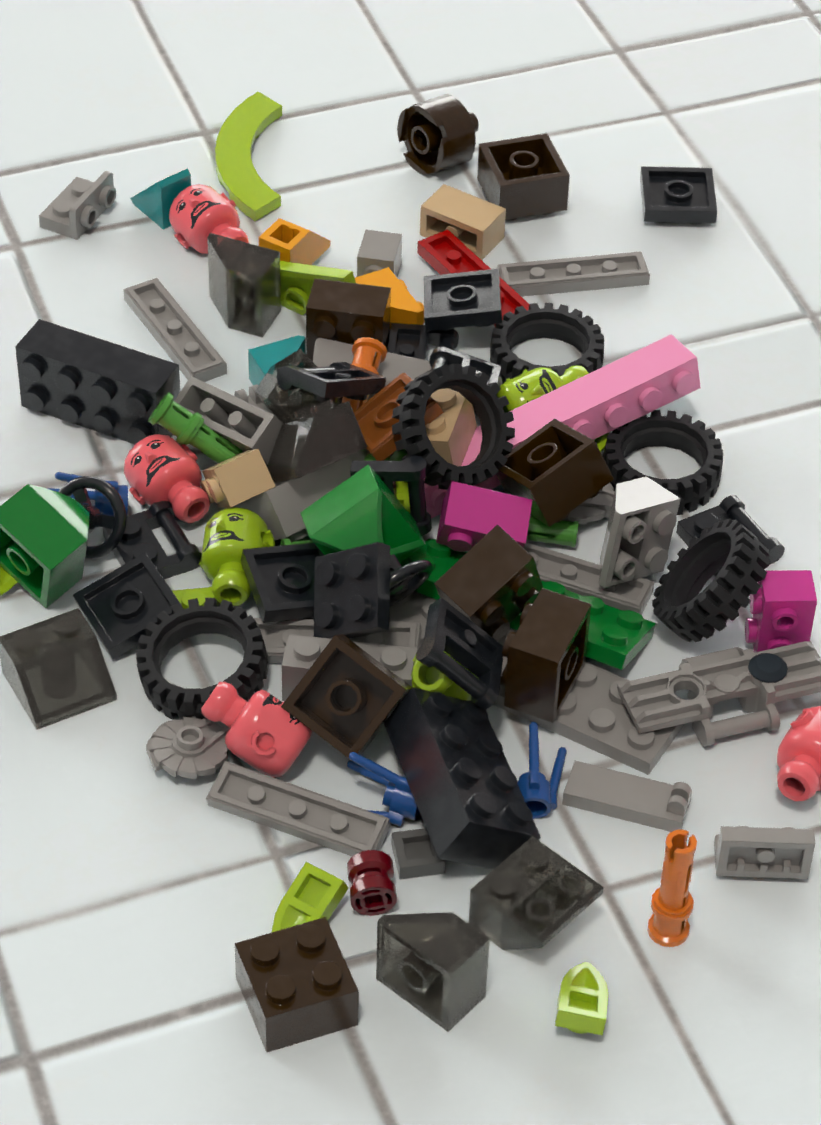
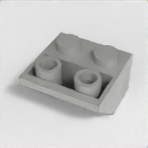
[599,476,681,588]

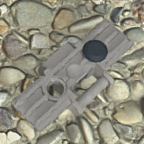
[617,641,821,746]

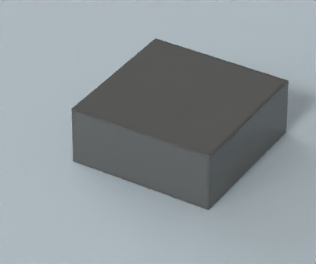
[391,828,445,880]

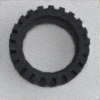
[490,303,604,384]
[392,364,515,490]
[604,410,723,515]
[652,519,770,642]
[136,598,268,720]

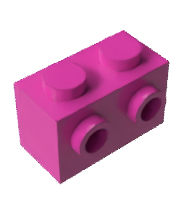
[436,481,533,552]
[745,570,817,653]

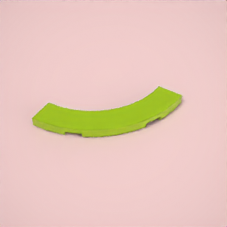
[215,91,282,221]

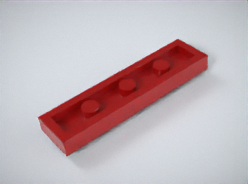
[417,229,529,325]

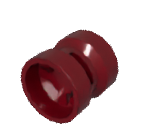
[347,850,397,916]

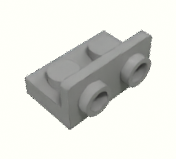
[39,171,116,240]
[714,826,815,879]

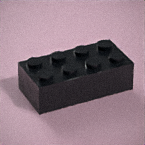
[15,319,180,444]
[384,687,541,873]

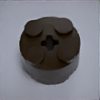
[397,94,479,175]

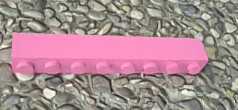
[424,334,701,518]

